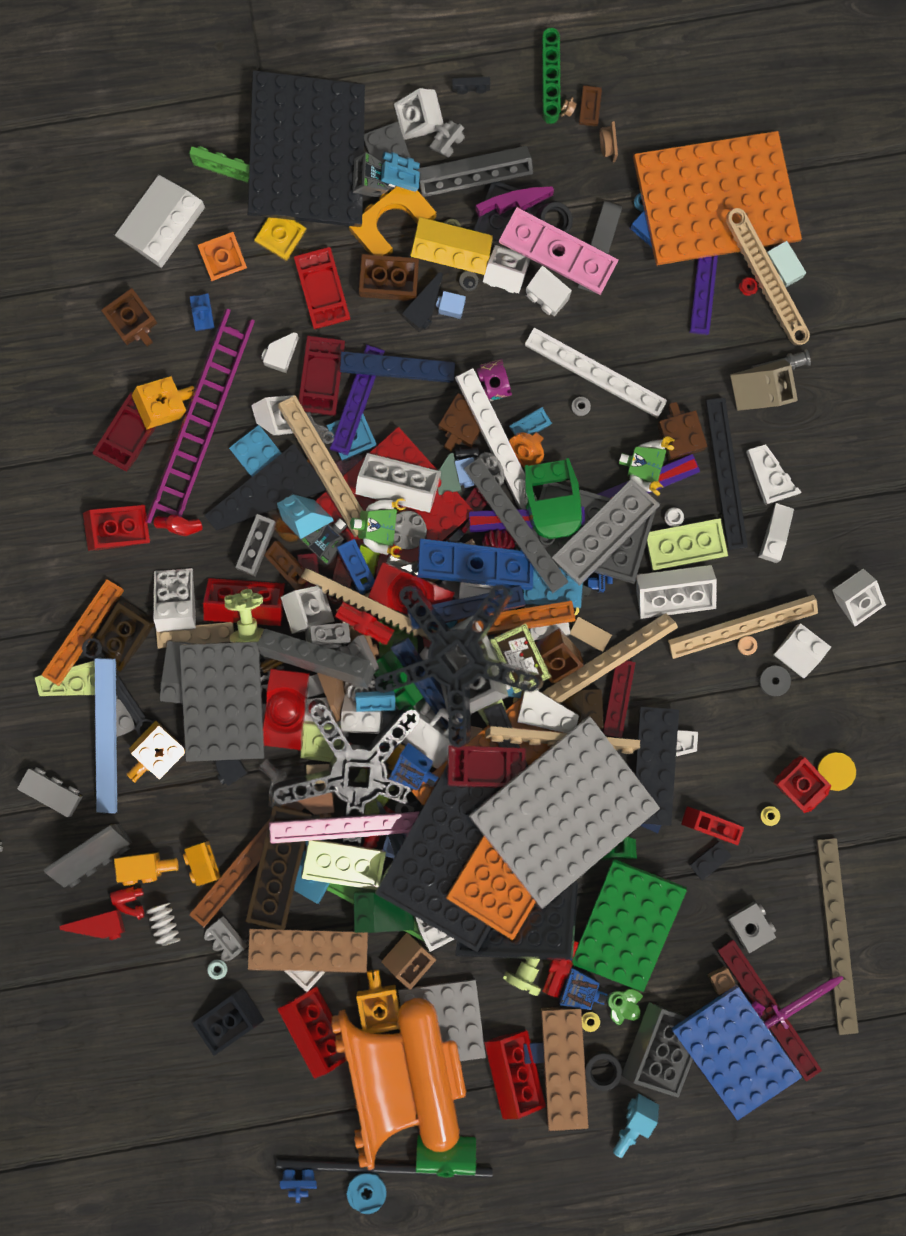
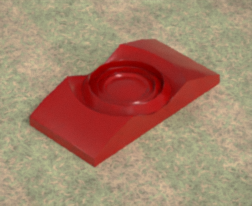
[294,247,351,330]
[368,562,455,628]
[263,669,310,750]

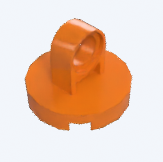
[509,432,544,467]

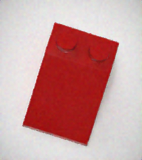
[83,505,150,551]

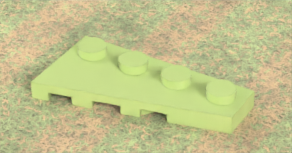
[35,661,95,696]

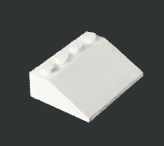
[115,175,205,268]

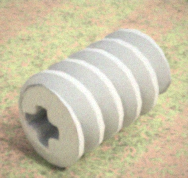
[147,903,181,946]

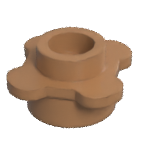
[560,97,577,117]

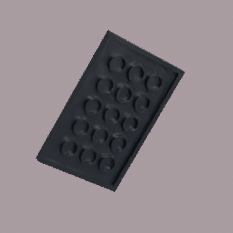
[455,881,578,960]

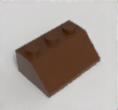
[359,254,419,301]

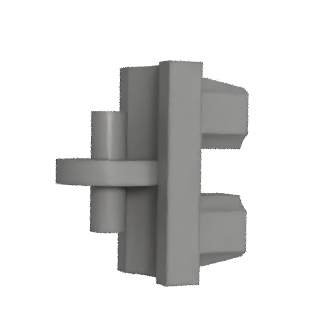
[429,121,465,157]

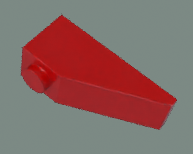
[681,807,744,845]
[59,909,125,940]

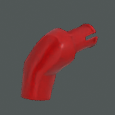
[154,514,203,536]

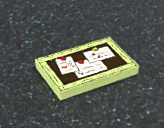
[490,624,551,694]

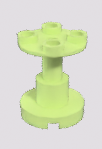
[224,589,264,642]
[503,959,541,996]

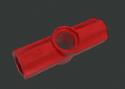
[335,602,395,645]
[542,940,579,998]

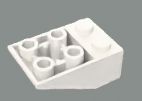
[154,568,196,632]

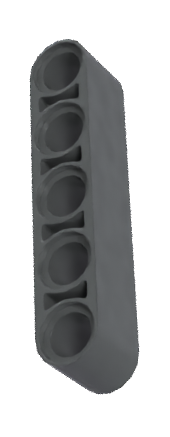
[578,201,623,293]

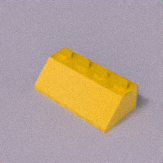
[410,217,493,275]

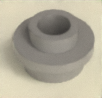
[572,397,591,416]

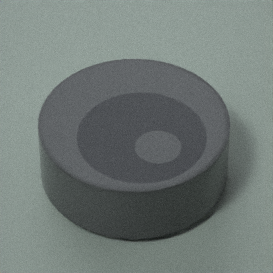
[459,271,478,291]

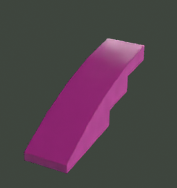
[476,187,554,217]

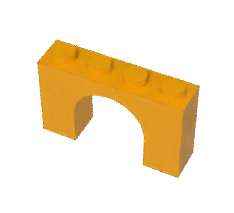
[349,186,436,256]

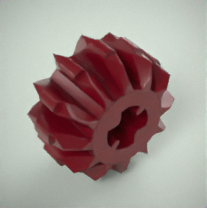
[482,529,515,550]

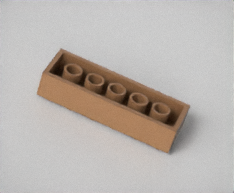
[248,929,368,973]
[541,1007,588,1131]

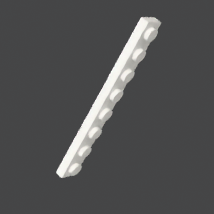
[525,328,667,418]
[455,368,538,510]

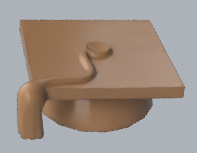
[600,121,618,162]

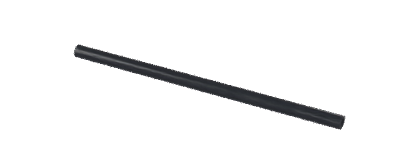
[277,1159,493,1178]

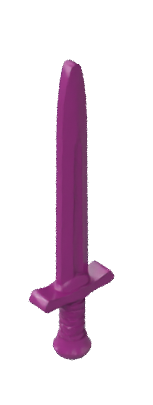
[764,976,843,1029]

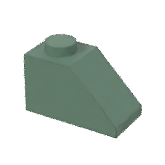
[438,453,462,495]

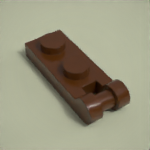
[264,541,307,590]

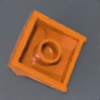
[198,232,247,281]

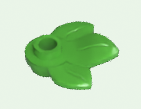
[608,989,643,1025]

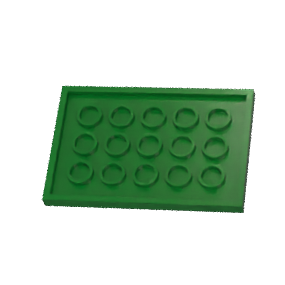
[572,859,687,992]

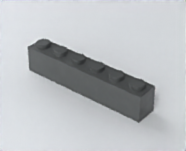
[417,146,533,197]
[257,629,375,688]

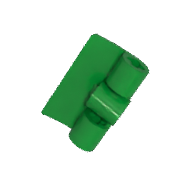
[374,649,424,710]
[416,1135,476,1177]

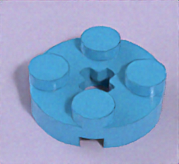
[347,1173,386,1214]

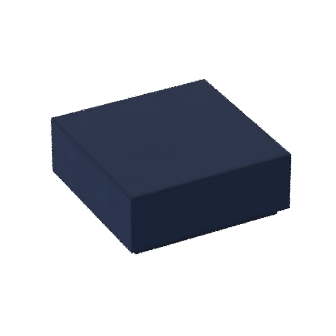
[524,1042,544,1064]

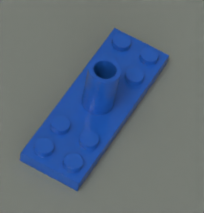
[417,539,534,590]

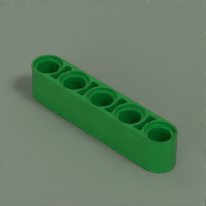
[542,28,560,124]

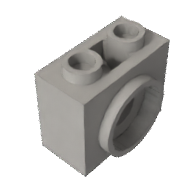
[305,623,351,650]
[727,902,776,953]

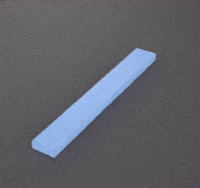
[95,658,117,813]

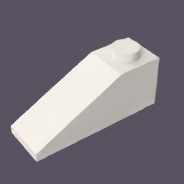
[759,503,794,563]

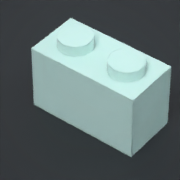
[767,241,806,287]

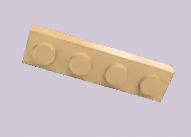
[156,622,234,649]

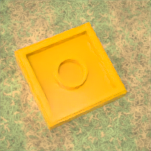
[254,217,307,261]

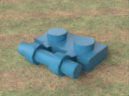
[381,152,420,192]

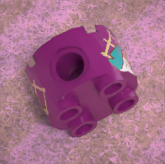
[477,359,512,402]

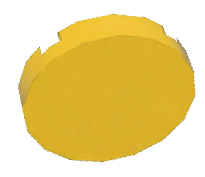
[817,752,856,791]

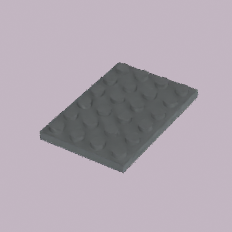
[531,483,655,584]
[180,641,265,762]

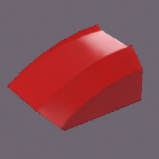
[773,756,831,813]

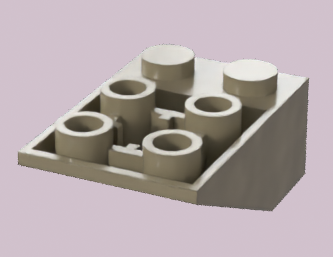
[730,359,798,411]

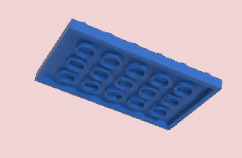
[672,985,802,1121]

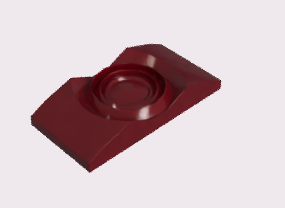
[299,336,345,416]
[93,392,157,472]
[447,745,526,788]

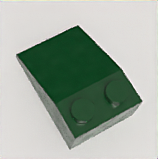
[354,891,414,933]

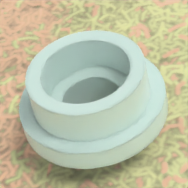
[208,960,227,979]

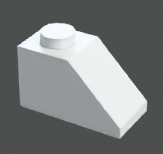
[262,333,299,373]

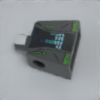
[353,152,395,197]
[301,517,348,565]

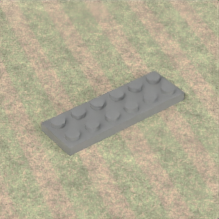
[552,479,660,586]

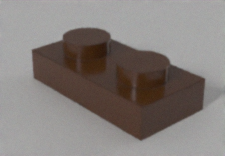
[579,86,602,127]

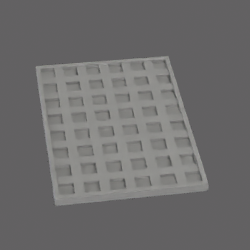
[469,717,660,908]

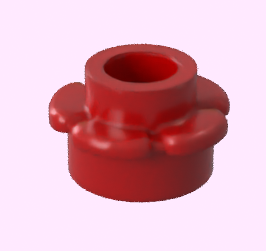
[739,277,758,296]

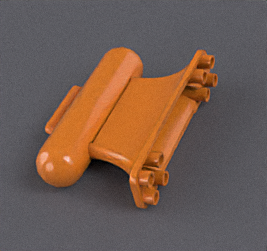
[332,998,466,1170]

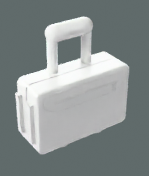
[402,708,459,768]

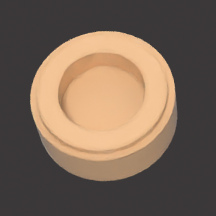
[737,636,757,655]

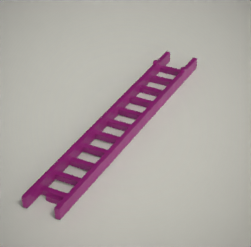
[145,309,255,524]

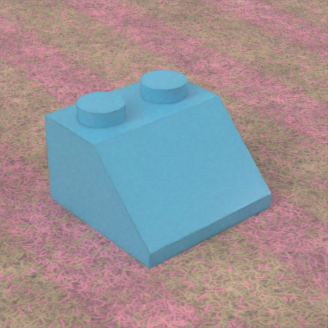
[277,494,333,539]

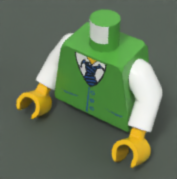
[619,436,675,496]
[350,498,406,558]

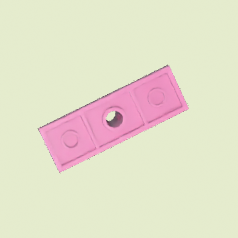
[499,208,618,295]

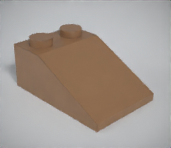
[317,649,345,722]

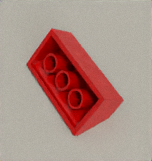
[203,578,285,626]
[277,987,347,1079]
[484,1030,546,1119]

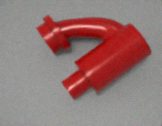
[110,887,145,920]

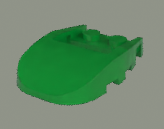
[524,458,582,539]

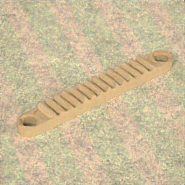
[726,208,810,345]
[301,568,436,641]

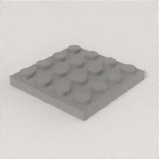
[398,979,486,1061]

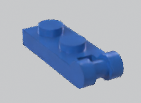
[336,539,375,595]

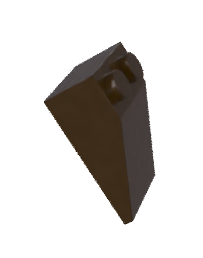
[89,601,155,672]
[559,689,604,729]

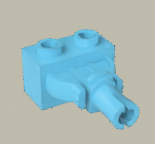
[613,1094,659,1158]

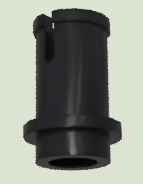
[455,446,479,460]

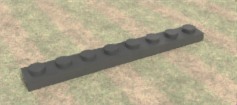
[464,458,568,594]

